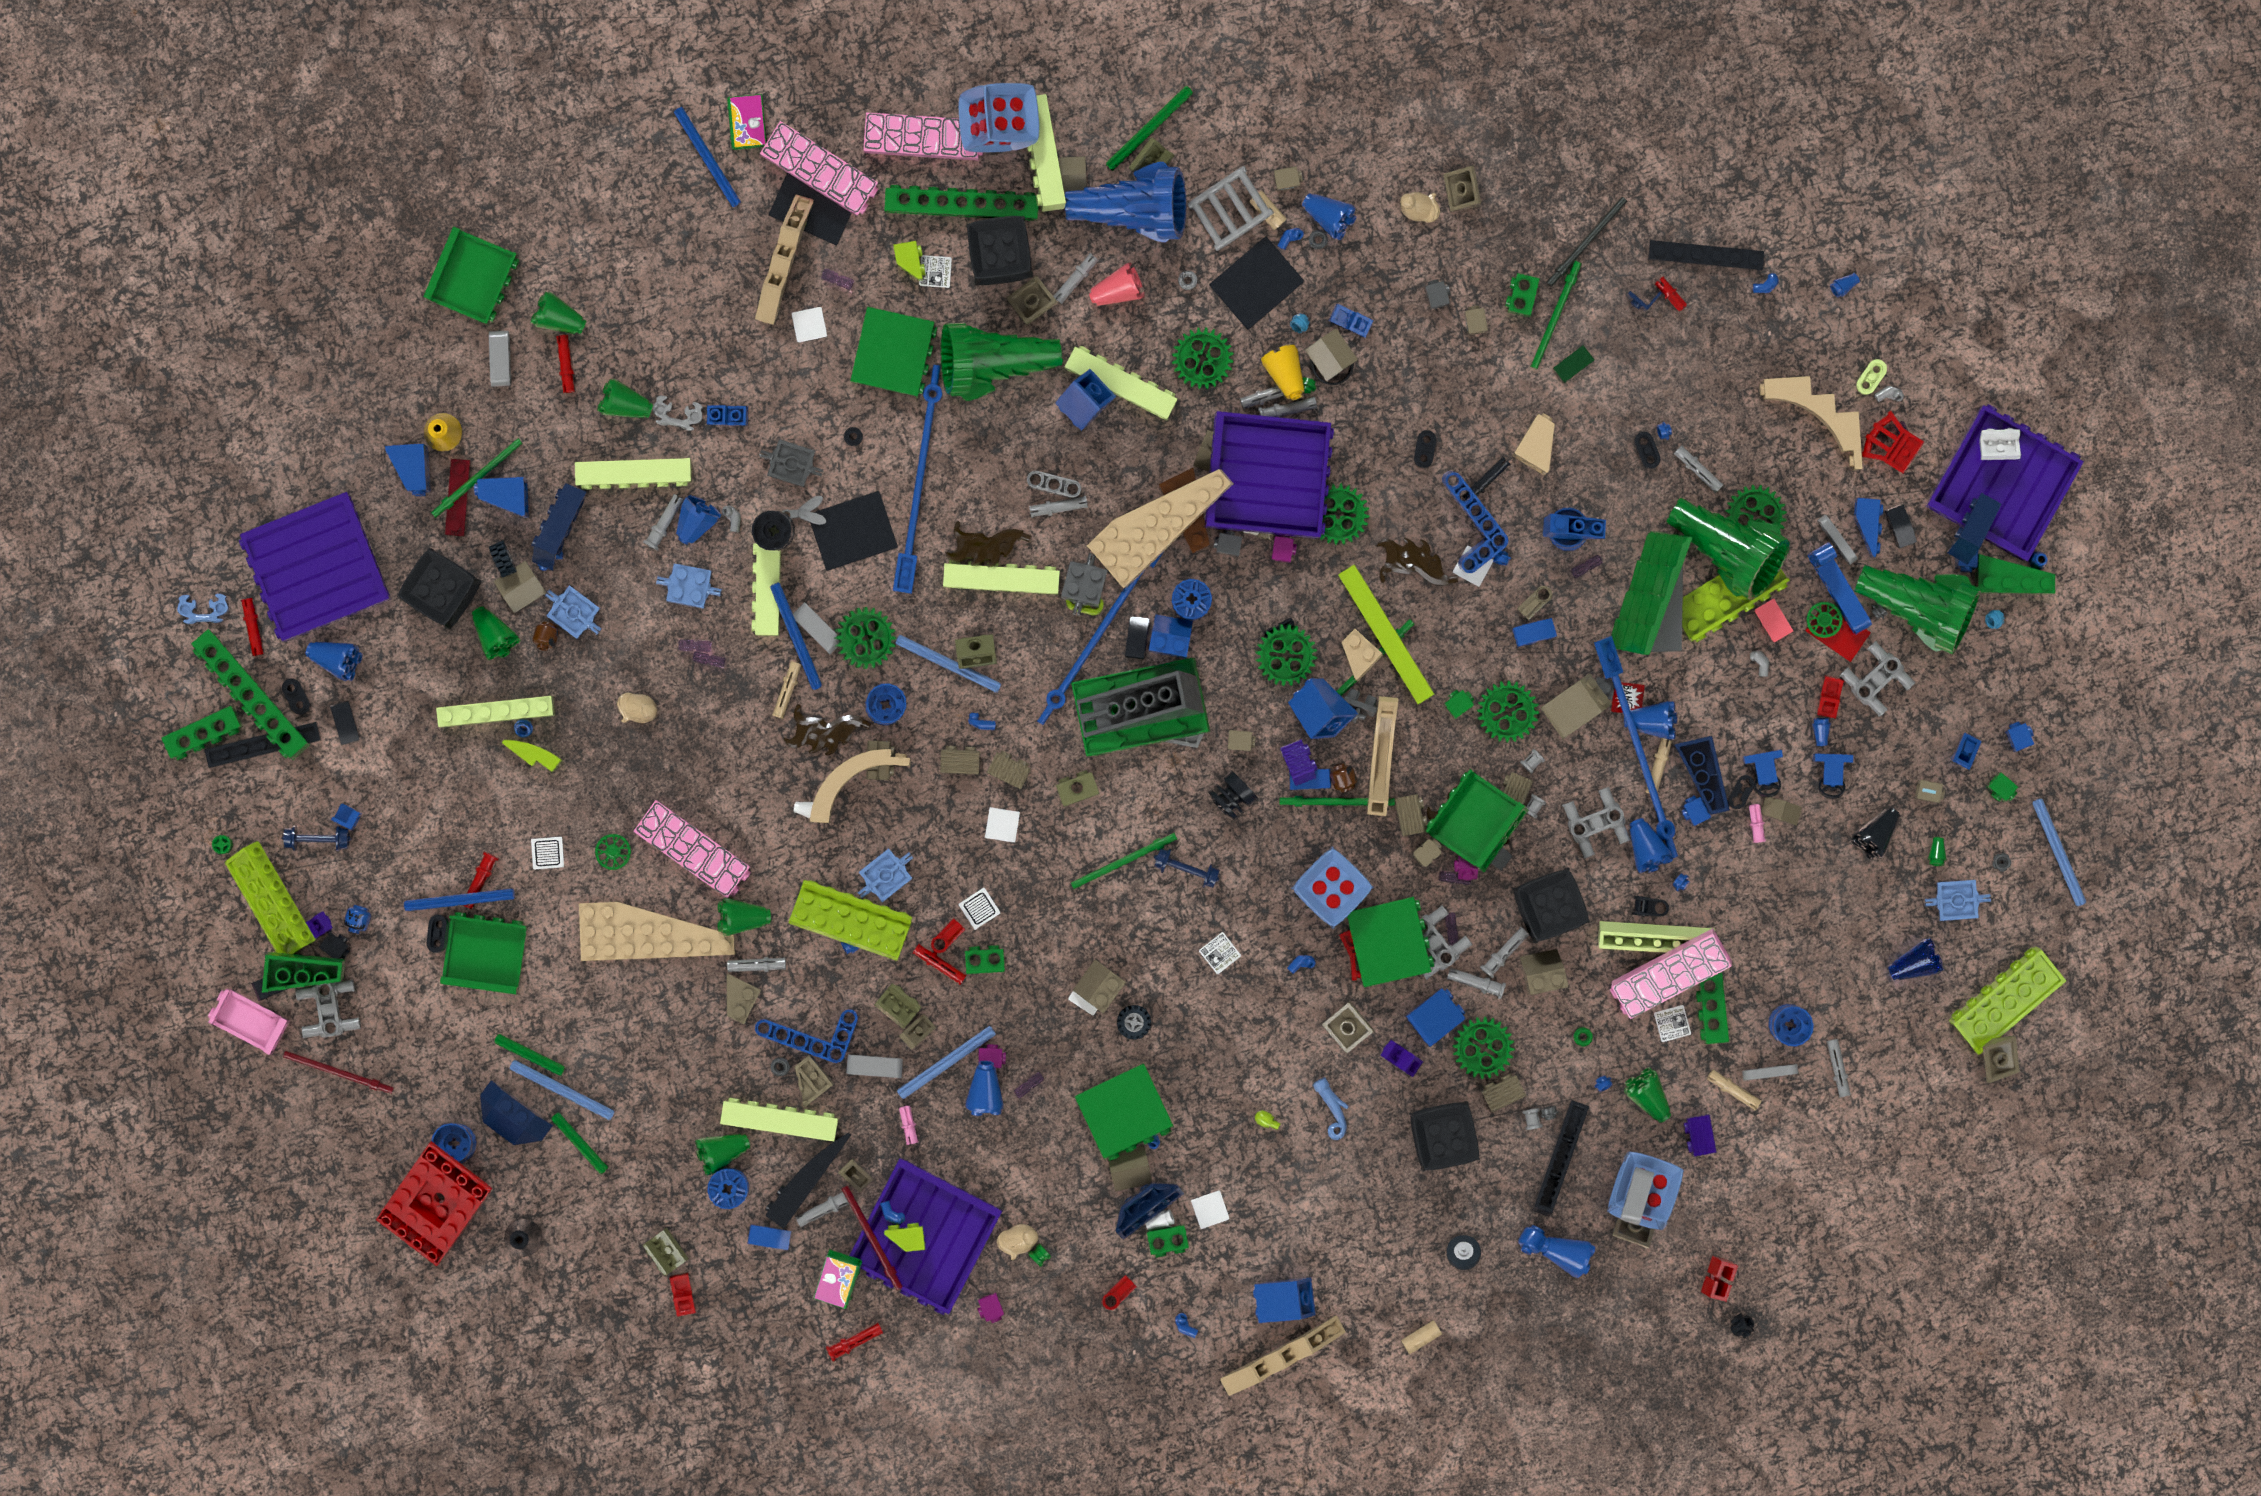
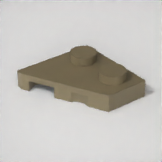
[727,974,761,1024]
[795,1054,834,1107]

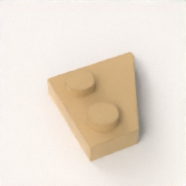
[1342,629,1383,681]

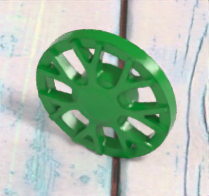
[1806,602,1843,638]
[595,834,631,870]

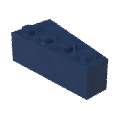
[531,483,586,571]
[1674,736,1730,815]

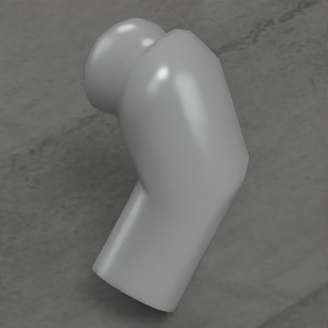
[1874,386,1904,402]
[1750,650,1769,677]

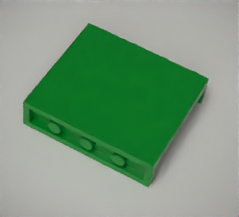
[423,226,520,325]
[850,307,938,398]
[1426,769,1529,872]
[1347,896,1435,987]
[440,912,528,995]
[1074,1063,1174,1161]

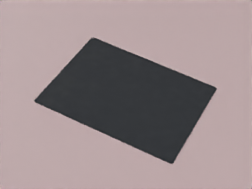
[768,173,851,245]
[1209,236,1304,330]
[810,491,898,571]

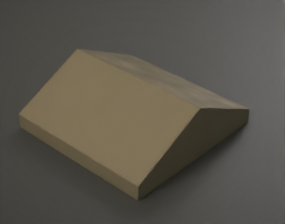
[1058,156,1087,194]
[1006,276,1058,325]
[1305,329,1358,382]
[493,561,547,614]
[1322,1001,1375,1054]
[1983,1035,2020,1083]
[1612,1217,1655,1249]

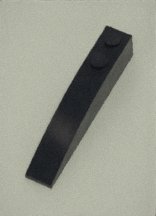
[1531,1100,1589,1217]
[765,1132,852,1229]

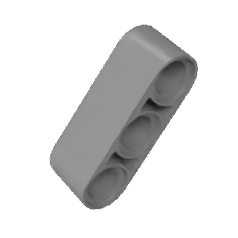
[489,331,511,387]
[1027,471,1081,499]
[793,602,839,655]
[846,1054,903,1078]
[1620,1167,1654,1225]

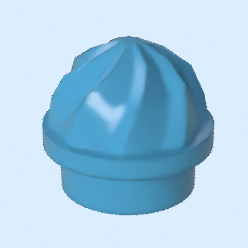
[1290,313,1310,333]
[1985,610,2005,629]

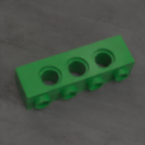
[161,706,243,761]
[1696,972,1729,1044]

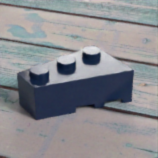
[1947,493,2001,564]

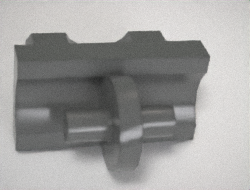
[1344,689,1377,723]

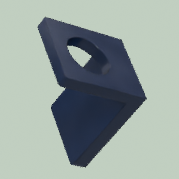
[1626,291,1662,312]

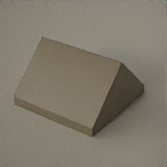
[1443,165,1481,212]
[1108,1146,1152,1192]

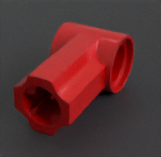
[931,918,966,954]
[1102,1275,1137,1310]

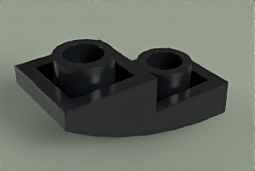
[1885,504,1917,548]
[1125,616,1150,659]
[330,701,360,745]

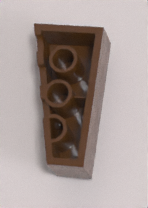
[1159,468,1210,554]

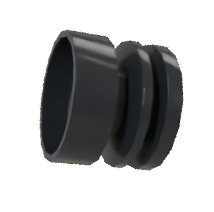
[752,510,795,551]
[1208,770,1259,821]

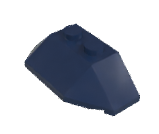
[480,1080,553,1145]
[1115,1182,1184,1240]

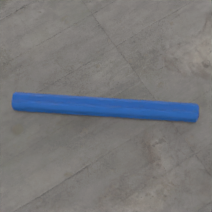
[674,107,741,207]
[770,582,822,690]
[404,889,515,911]

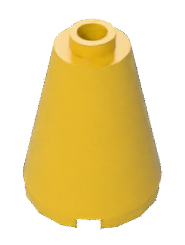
[1261,345,1304,400]
[424,413,462,451]

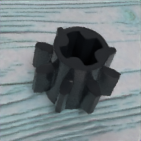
[1731,1313,1754,1339]

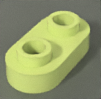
[1856,359,1887,395]

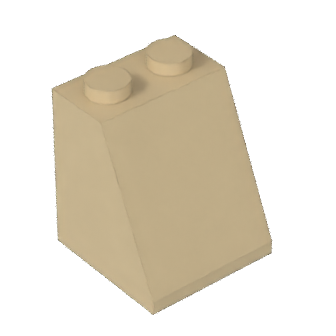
[1512,413,1555,476]

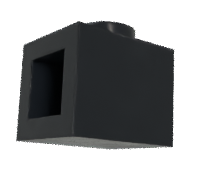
[319,932,351,959]

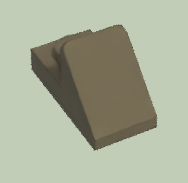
[1193,430,1213,472]
[899,1014,936,1050]

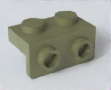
[1129,137,1174,172]
[874,983,921,1029]
[643,1228,689,1276]

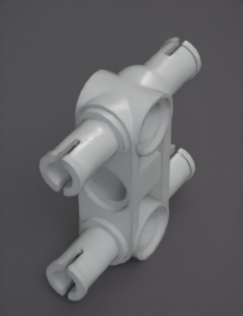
[1839,641,1916,717]
[1562,787,1631,859]
[1420,905,1473,980]
[295,979,361,1038]

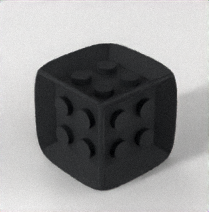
[966,216,1033,286]
[397,548,482,630]
[1512,867,1590,944]
[1409,1101,1480,1172]

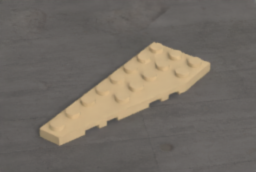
[1087,469,1234,588]
[579,902,735,961]

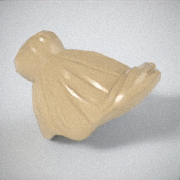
[1400,192,1440,223]
[617,693,658,723]
[997,1224,1039,1260]

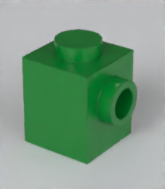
[1444,689,1474,719]
[1986,772,2018,802]

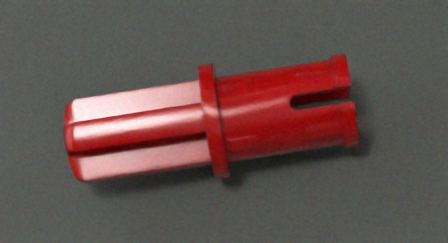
[1654,276,1687,312]

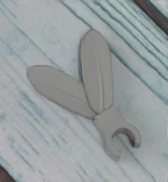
[782,496,826,525]

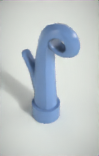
[1312,1077,1349,1140]

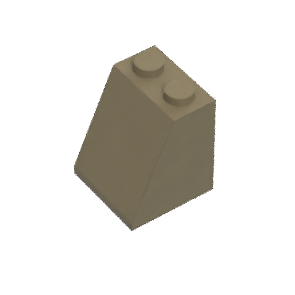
[1541,673,1612,739]
[1519,949,1568,995]
[1073,959,1126,1014]

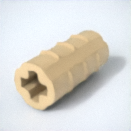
[1249,191,1287,230]
[1401,1320,1442,1355]

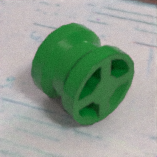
[212,835,233,854]
[1028,1243,1052,1267]

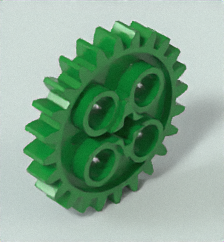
[1172,327,1234,390]
[1320,483,1370,546]
[1724,485,1787,529]
[834,607,896,669]
[1255,624,1317,686]
[1477,680,1539,743]
[1452,1017,1515,1079]

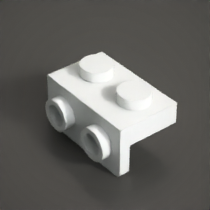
[1979,428,2021,460]

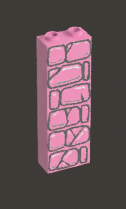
[863,113,983,161]
[759,121,879,216]
[633,800,751,898]
[1610,928,1732,1019]

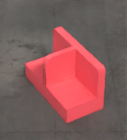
[1754,598,1793,642]

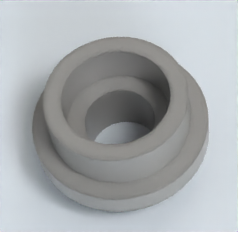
[1178,271,1197,290]

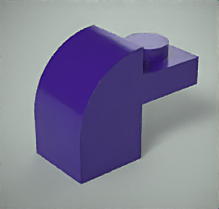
[306,911,333,940]
[1380,1040,1424,1077]

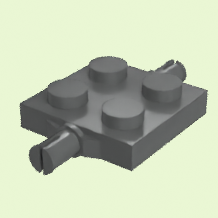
[759,439,824,488]
[1061,553,1108,616]

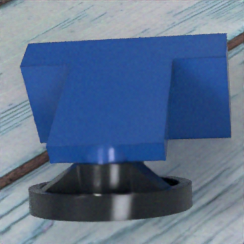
[1742,750,1783,798]
[1813,753,1854,799]

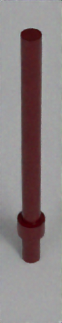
[283,1050,394,1095]
[841,1185,903,1290]

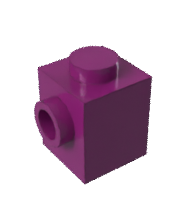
[1271,535,1297,563]
[1454,855,1478,880]
[979,1044,1006,1068]
[977,1292,1005,1323]

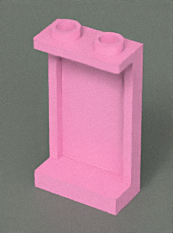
[208,988,290,1055]

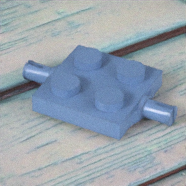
[656,563,722,609]
[545,585,602,639]
[857,848,914,902]
[1925,880,1991,921]

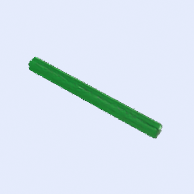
[1106,86,1193,171]

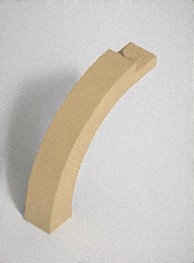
[1367,696,1398,816]
[810,749,911,823]

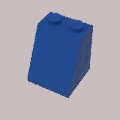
[1055,369,1116,431]
[385,444,431,497]
[474,477,529,518]
[1149,614,1193,659]
[1288,678,1358,739]
[1405,988,1465,1047]
[1253,1277,1316,1323]

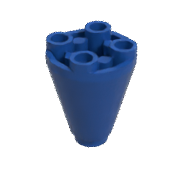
[1302,193,1357,241]
[306,642,363,681]
[1624,701,1678,739]
[1630,818,1674,873]
[966,1060,1004,1116]
[1538,1237,1595,1278]

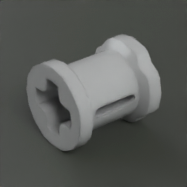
[1520,749,1545,774]
[1526,794,1546,819]
[1522,1108,1543,1130]

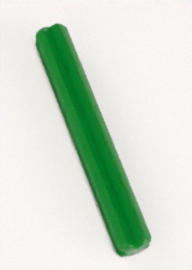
[494,1034,565,1076]
[551,1113,608,1174]

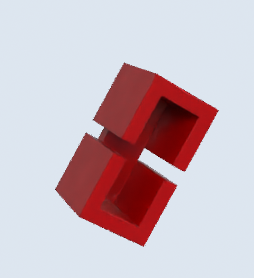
[1701,1256,1739,1302]

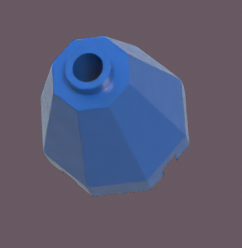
[676,495,722,544]

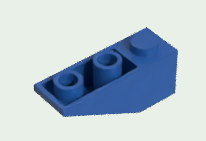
[1854,498,1883,558]
[1543,513,1606,539]

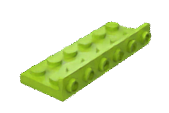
[1682,569,1790,643]
[224,841,315,954]
[789,880,912,961]
[1949,946,2066,1055]

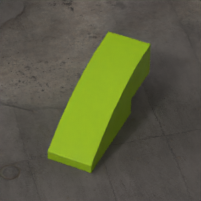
[502,740,563,772]

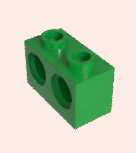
[1505,273,1540,318]
[965,945,1005,974]
[1147,1224,1189,1258]

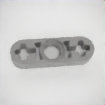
[1817,515,1858,565]
[1742,1064,1799,1081]

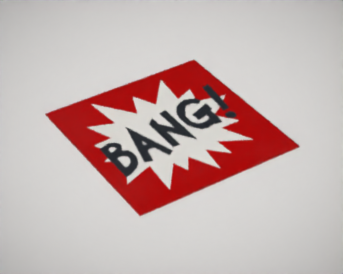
[1611,682,1645,713]

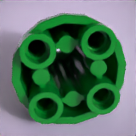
[530,291,586,334]
[597,378,653,418]
[472,606,521,660]
[717,898,771,936]
[1624,1067,1671,1123]
[695,1134,750,1176]

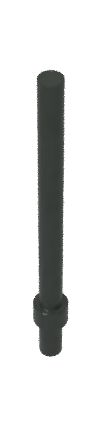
[1546,197,1628,287]

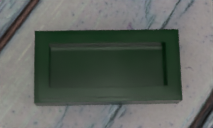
[1552,345,1595,383]

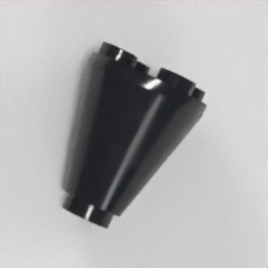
[1850,807,1901,860]
[504,1218,543,1257]

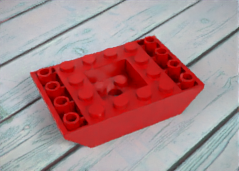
[376,1141,492,1267]

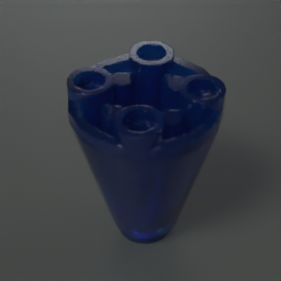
[1888,937,1944,980]

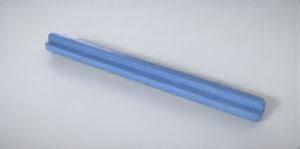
[896,635,1001,692]
[2032,799,2086,906]
[897,1026,996,1099]
[510,1060,615,1120]

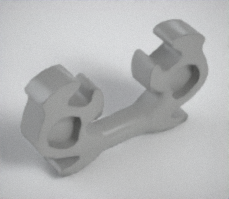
[652,396,703,431]

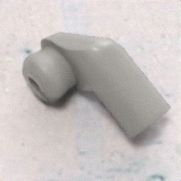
[722,505,741,532]

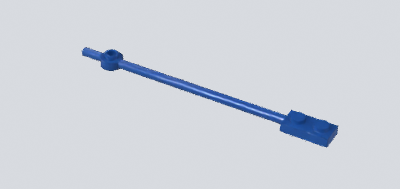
[893,365,942,594]
[1037,552,1164,725]
[1594,636,1678,858]

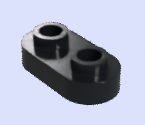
[1414,430,1436,469]
[1634,432,1661,469]
[282,678,311,715]
[426,914,449,953]

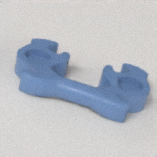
[177,594,229,624]

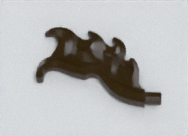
[945,521,1032,567]
[1376,538,1458,586]
[784,704,872,756]

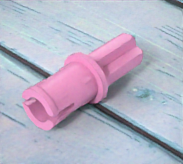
[1749,804,1766,843]
[899,1106,919,1145]

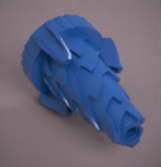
[1064,162,1187,242]

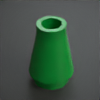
[1928,837,1947,866]

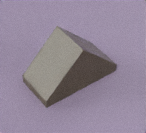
[1761,797,1802,826]
[838,1158,874,1192]

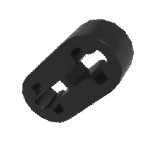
[1728,775,1755,810]

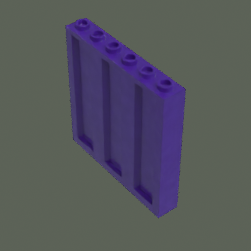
[1925,404,2084,563]
[1205,411,1334,539]
[239,492,391,642]
[849,1157,1003,1315]

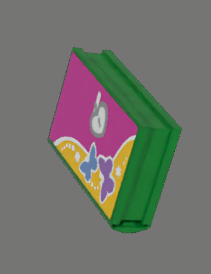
[727,94,767,150]
[813,1249,862,1309]

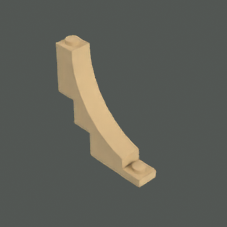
[755,194,814,325]
[1759,376,1863,471]
[1220,1315,1345,1396]

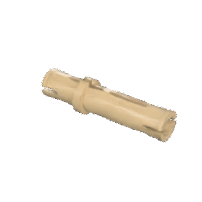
[772,661,802,719]
[1645,738,1673,794]
[1707,1069,1762,1111]

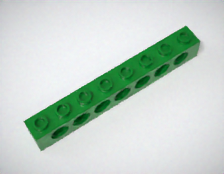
[884,185,1039,221]
[191,629,310,760]

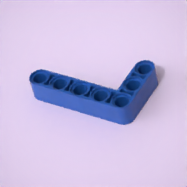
[1442,471,1508,573]
[1807,542,1872,635]
[755,1009,859,1063]

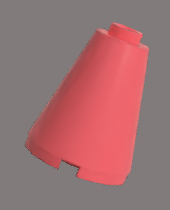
[1089,262,1145,306]

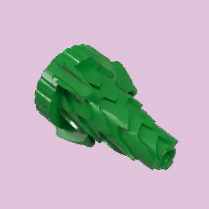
[940,323,1063,401]
[1667,498,1790,600]
[1854,565,1981,655]

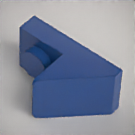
[1950,733,1982,770]

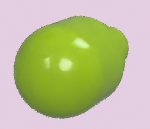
[1255,1110,1281,1130]

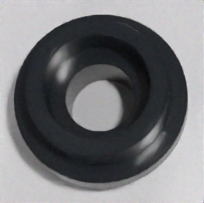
[844,427,863,446]

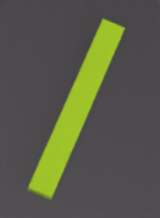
[1338,564,1435,705]

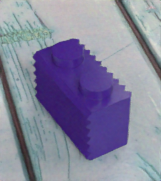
[1280,740,1318,786]
[1683,1114,1717,1157]

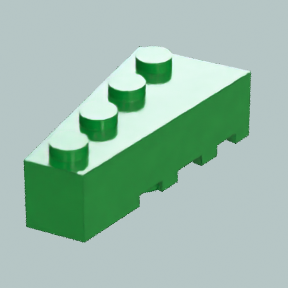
[1975,554,2055,595]
[262,952,346,993]

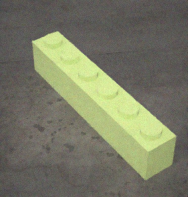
[1027,94,1066,212]
[1065,346,1178,421]
[575,458,692,490]
[752,525,781,636]
[943,560,1060,595]
[436,696,555,728]
[1598,921,1715,953]
[720,1098,839,1141]

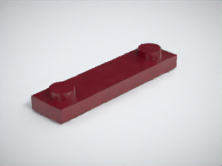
[445,459,471,537]

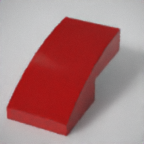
[1817,675,1844,719]
[669,1272,696,1317]

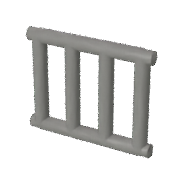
[1187,166,1274,251]

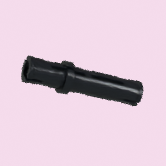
[1461,456,1511,499]

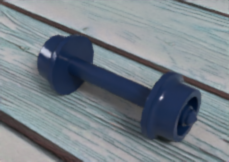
[281,825,352,851]
[1153,849,1220,888]

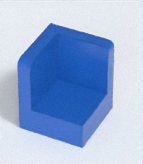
[331,804,362,830]

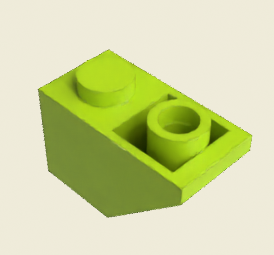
[893,241,926,281]
[884,1223,926,1252]

